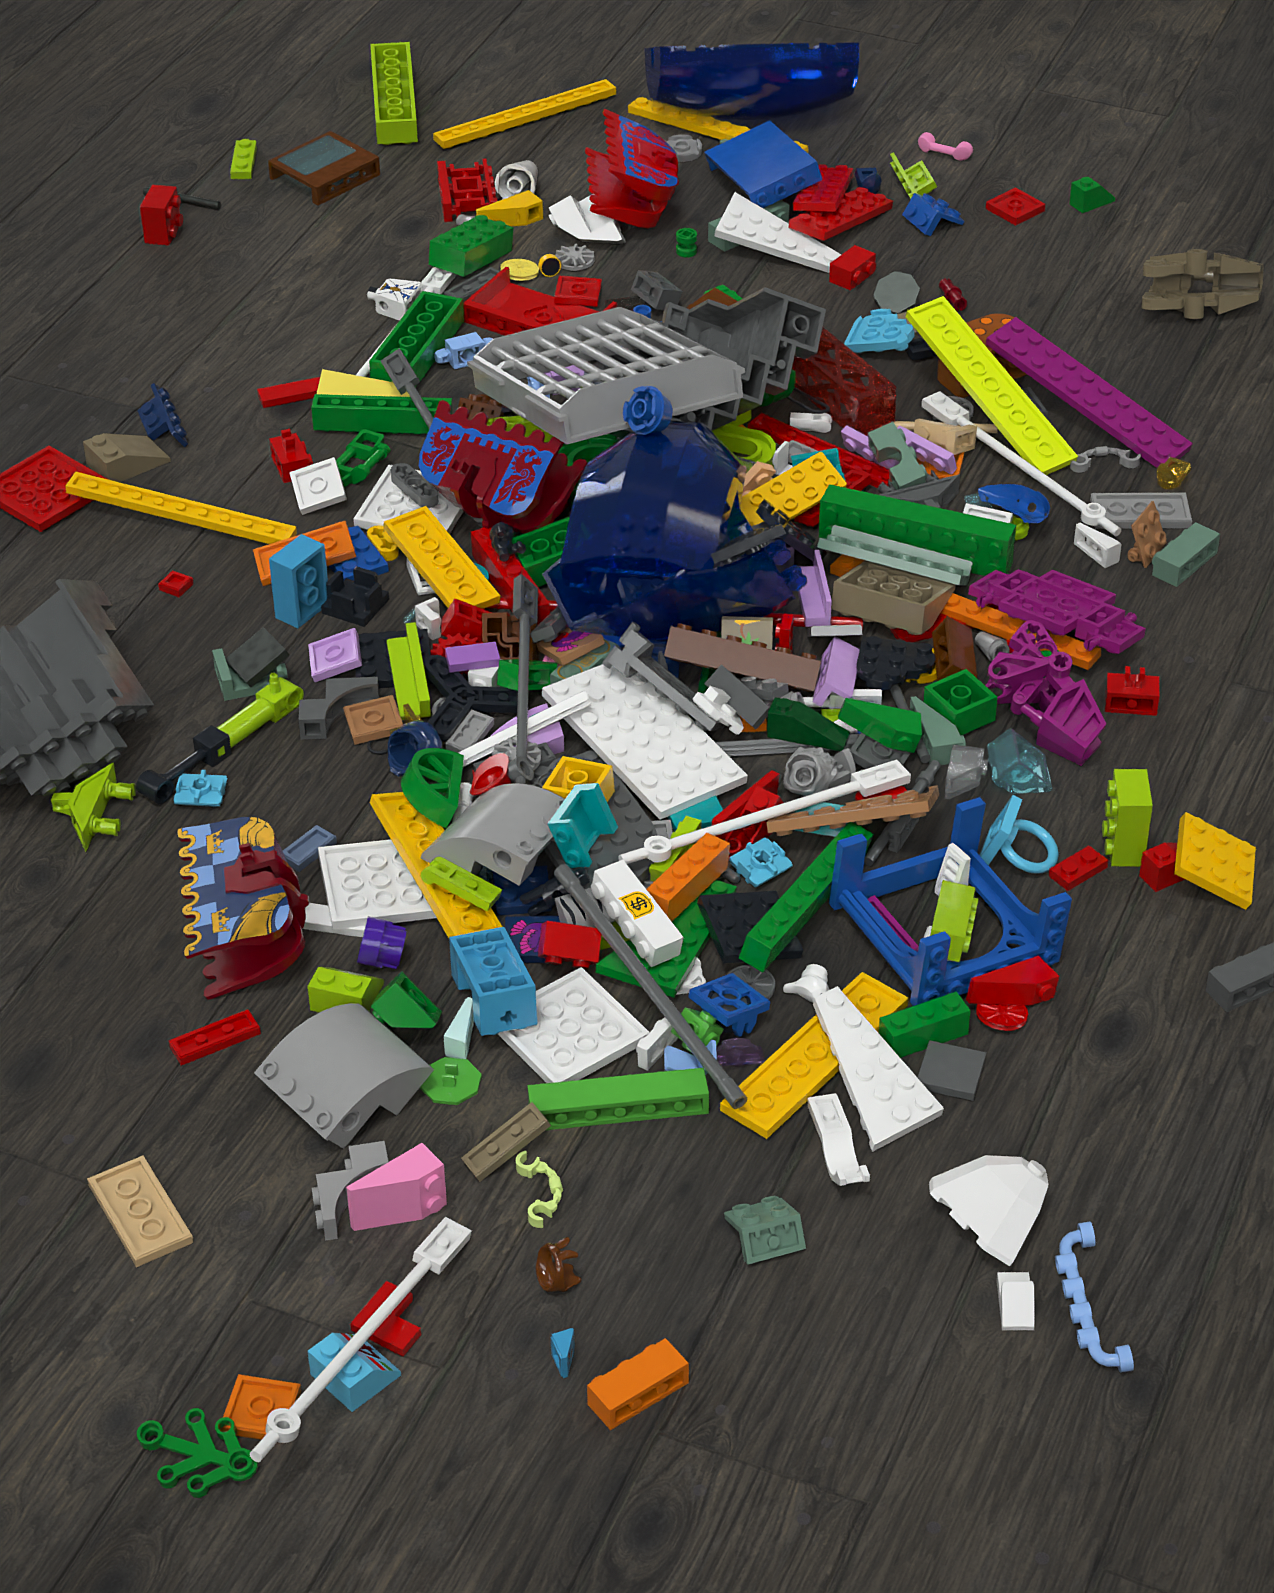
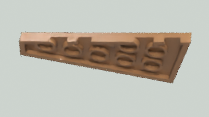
[766,785,939,836]

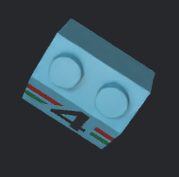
[308,1333,401,1412]

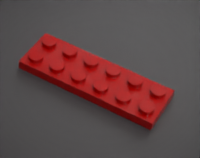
[793,165,853,211]
[788,187,893,241]

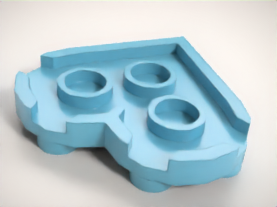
[843,309,915,353]

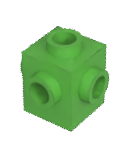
[671,1007,724,1052]

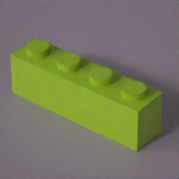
[930,880,978,962]

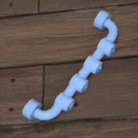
[1055,1222,1134,1373]

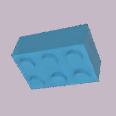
[269,534,328,628]

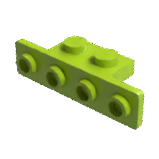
[890,152,937,199]

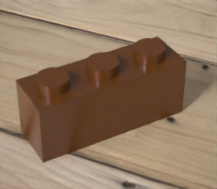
[932,616,977,681]

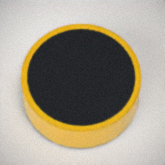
[538,254,561,277]

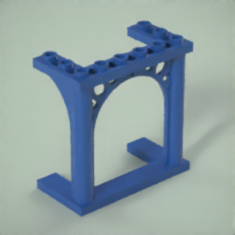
[829,797,1072,1006]

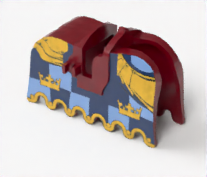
[177,817,309,1000]

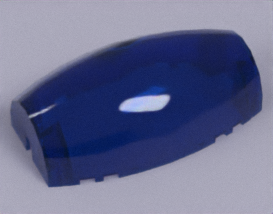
[645,43,859,120]

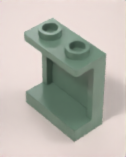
[212,648,288,701]

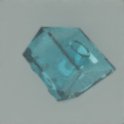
[987,728,1053,794]

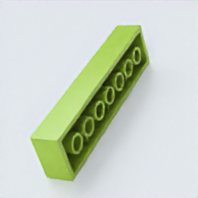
[370,42,418,145]

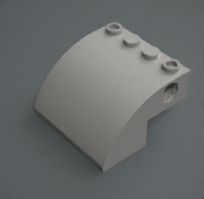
[421,783,565,886]
[254,1004,434,1149]

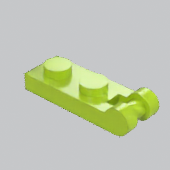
[421,857,502,911]

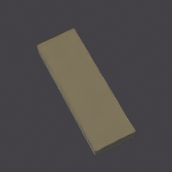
[461,1102,551,1182]

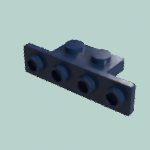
[137,383,188,447]

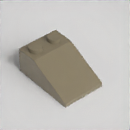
[83,433,171,482]

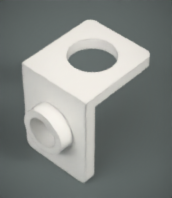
[772,441,792,475]

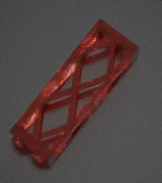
[792,327,896,436]

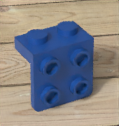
[902,193,965,236]

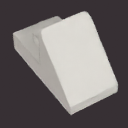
[997,1272,1034,1330]

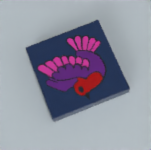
[505,916,560,963]

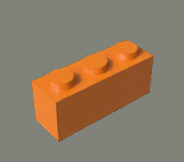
[587,1338,689,1430]

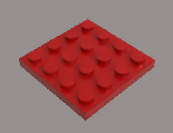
[0,446,109,532]

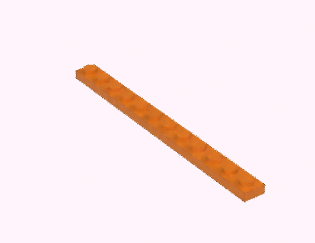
[830,554,1101,670]

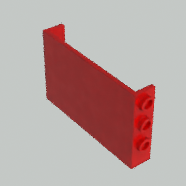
[463,267,617,336]

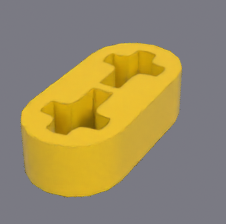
[367,525,399,561]

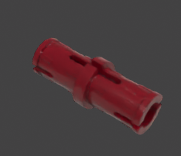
[939,278,967,311]

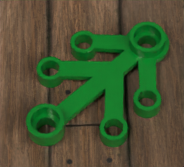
[137,1408,258,1498]

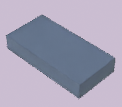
[283,825,337,872]

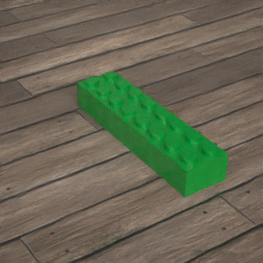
[819,484,1016,576]

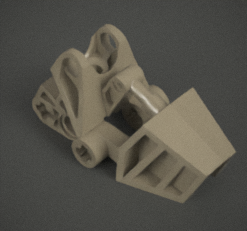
[1142,249,1264,319]

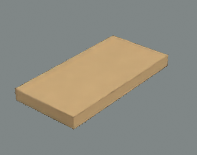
[87,1156,193,1267]

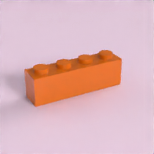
[646,833,730,922]

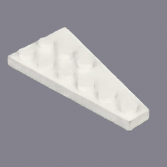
[715,192,841,273]
[813,986,944,1152]

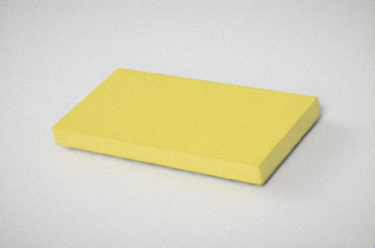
[317,369,410,397]

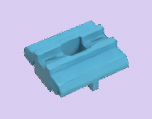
[173,770,227,807]
[729,838,793,887]

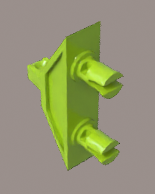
[51,762,136,852]

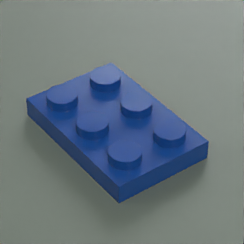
[329,526,389,581]

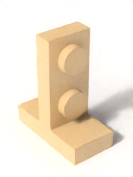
[914,419,977,455]

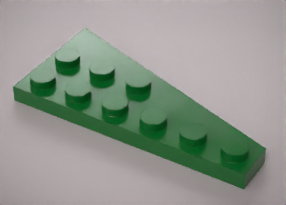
[595,880,737,998]

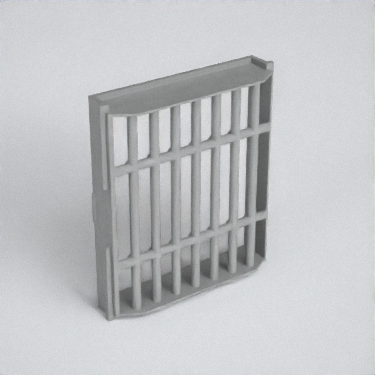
[467,307,745,444]

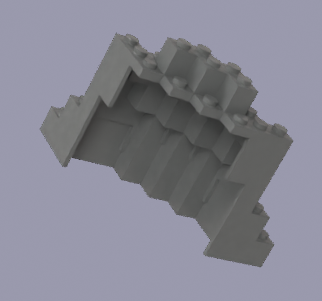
[584,287,826,448]
[0,579,154,796]

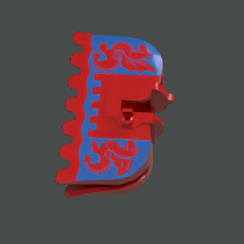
[585,109,679,228]

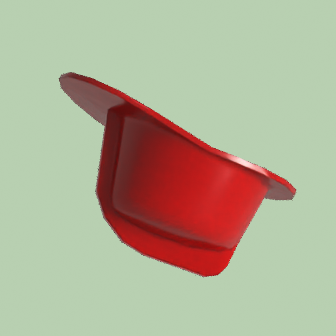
[470,753,512,797]

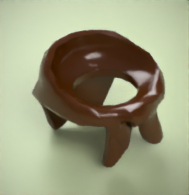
[536,1237,582,1292]

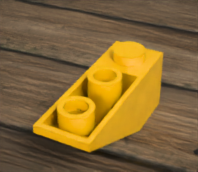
[476,190,543,227]

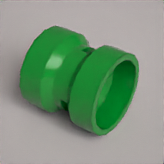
[676,228,697,258]

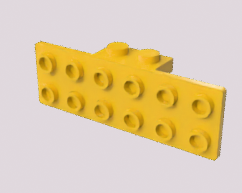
[701,452,847,548]

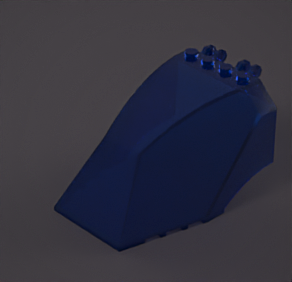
[542,474,808,640]

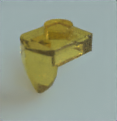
[1156,457,1192,489]

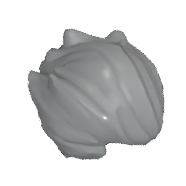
[783,747,838,796]

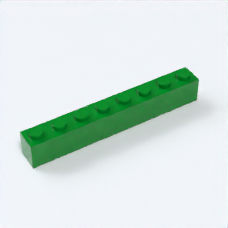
[739,822,873,973]

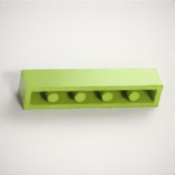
[649,816,701,882]

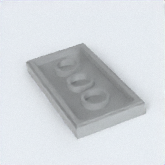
[1090,493,1192,529]

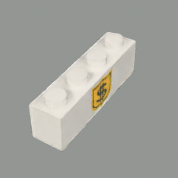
[591,860,684,967]

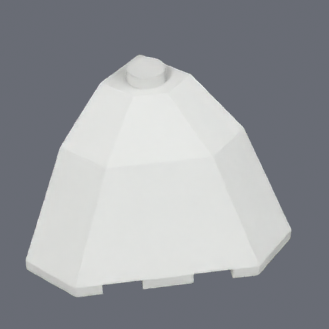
[549,194,626,244]
[929,1155,1049,1266]

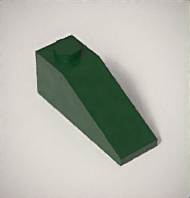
[767,697,850,751]

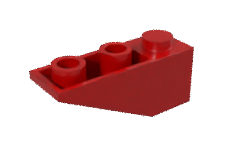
[724,786,783,861]

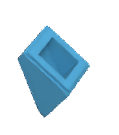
[551,1328,575,1378]

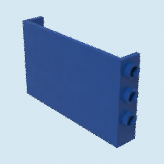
[704,120,823,208]

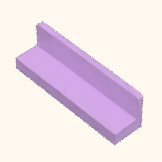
[794,550,831,627]
[812,636,860,706]

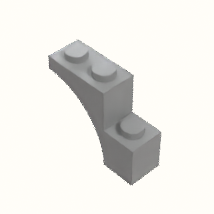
[312,1141,388,1241]

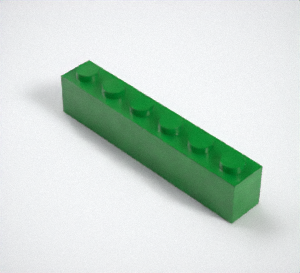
[311,394,453,434]

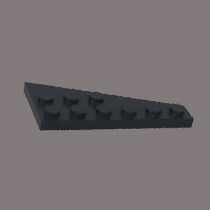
[711,524,786,565]

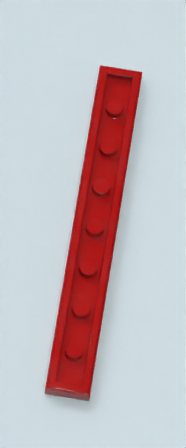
[748,413,889,488]

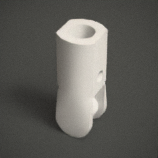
[790,413,832,433]

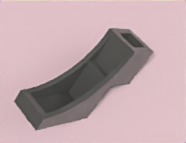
[299,677,379,740]

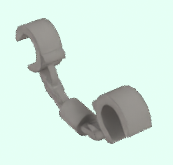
[1070,446,1141,473]

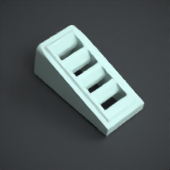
[444,997,474,1059]

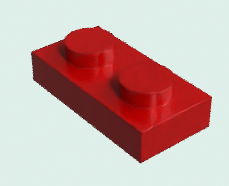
[775,613,794,654]
[1049,846,1108,891]

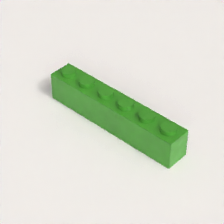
[527,1068,709,1130]

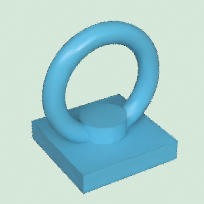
[980,795,1059,874]

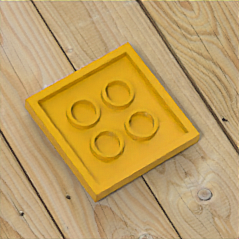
[1174,812,1256,910]

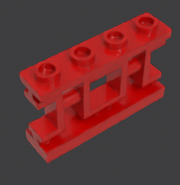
[437,159,497,222]

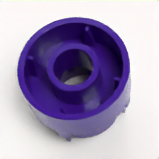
[357,916,407,969]

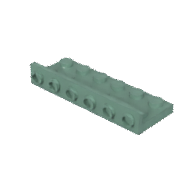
[817,525,973,586]

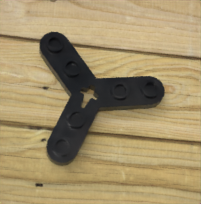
[424,655,529,741]

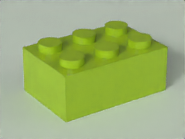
[1102,769,1153,867]

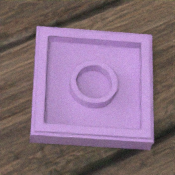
[308,628,362,682]

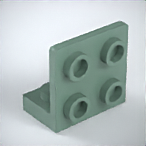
[724,1196,806,1264]

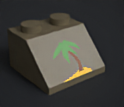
[721,616,773,650]

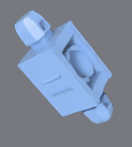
[434,332,493,369]

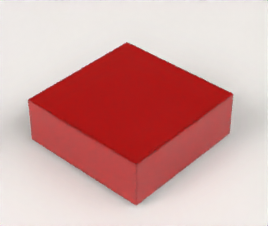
[158,570,193,597]

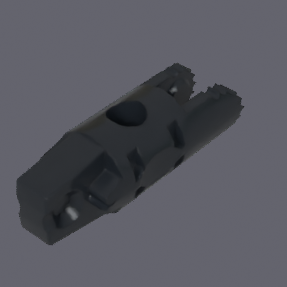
[519,867,590,916]

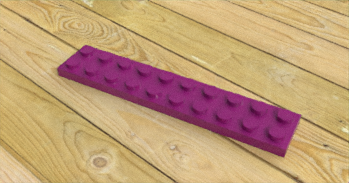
[985,317,1193,472]

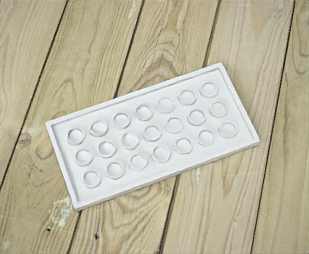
[542,664,748,820]

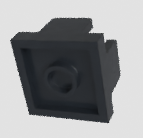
[321,567,389,627]

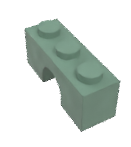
[868,422,928,490]

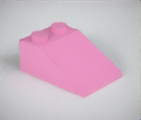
[346,1143,447,1231]

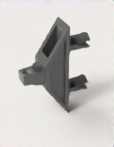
[878,470,960,509]

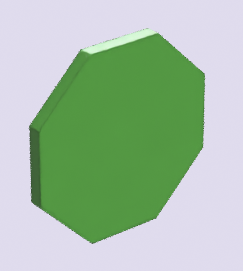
[420,1057,482,1105]

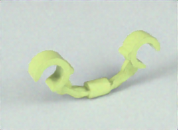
[516,1151,563,1228]

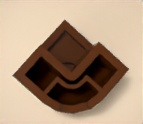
[482,612,540,661]

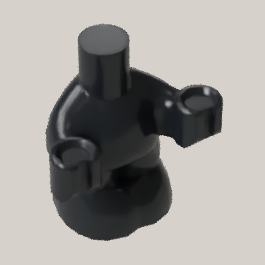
[489,522,526,562]

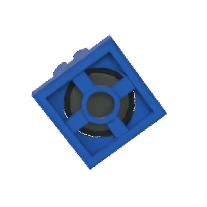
[688,973,770,1037]

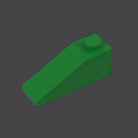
[838,698,922,753]

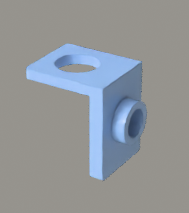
[664,1040,717,1075]

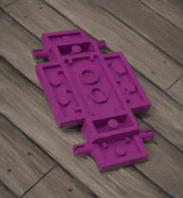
[968,569,1146,654]

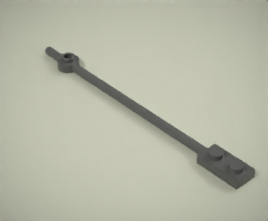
[381,348,483,527]
[508,574,538,784]

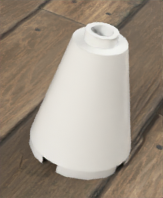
[495,160,538,200]

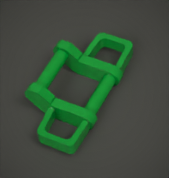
[336,429,391,488]

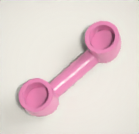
[918,132,973,161]

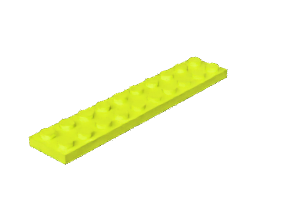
[905,296,1078,475]

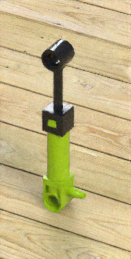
[136,673,304,804]

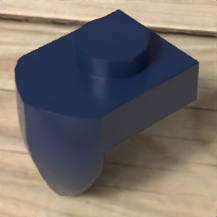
[854,168,882,194]

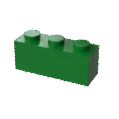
[879,992,970,1058]

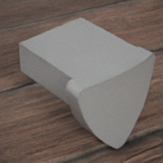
[828,748,856,789]

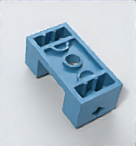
[449,927,537,1036]

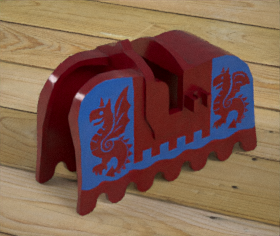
[419,400,588,534]

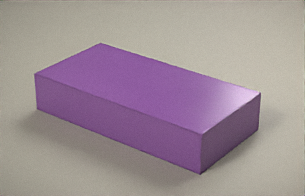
[445,642,500,672]

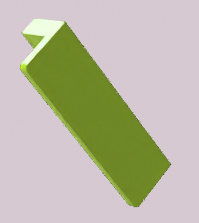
[387,622,431,720]

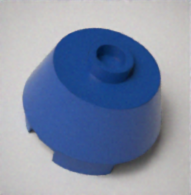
[623,386,673,435]

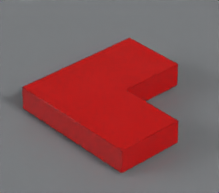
[350,1281,421,1356]

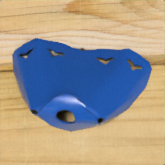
[978,484,1050,523]

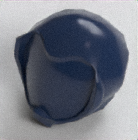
[388,720,442,777]

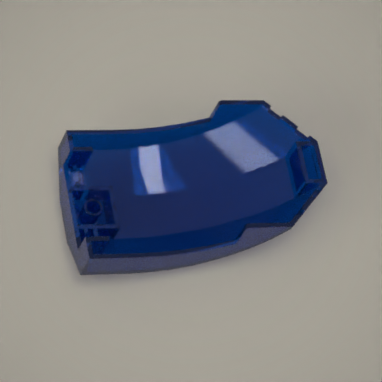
[560,421,747,598]

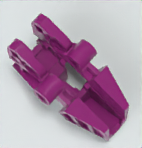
[985,620,1106,766]

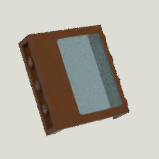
[268,131,380,206]

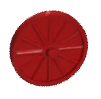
[976,1004,1028,1031]

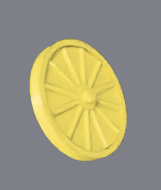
[500,259,539,281]

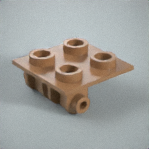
[1128,501,1167,568]

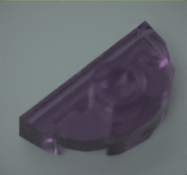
[716,1038,765,1066]

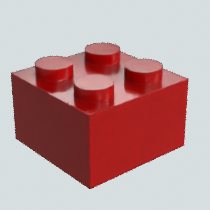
[140,185,183,245]

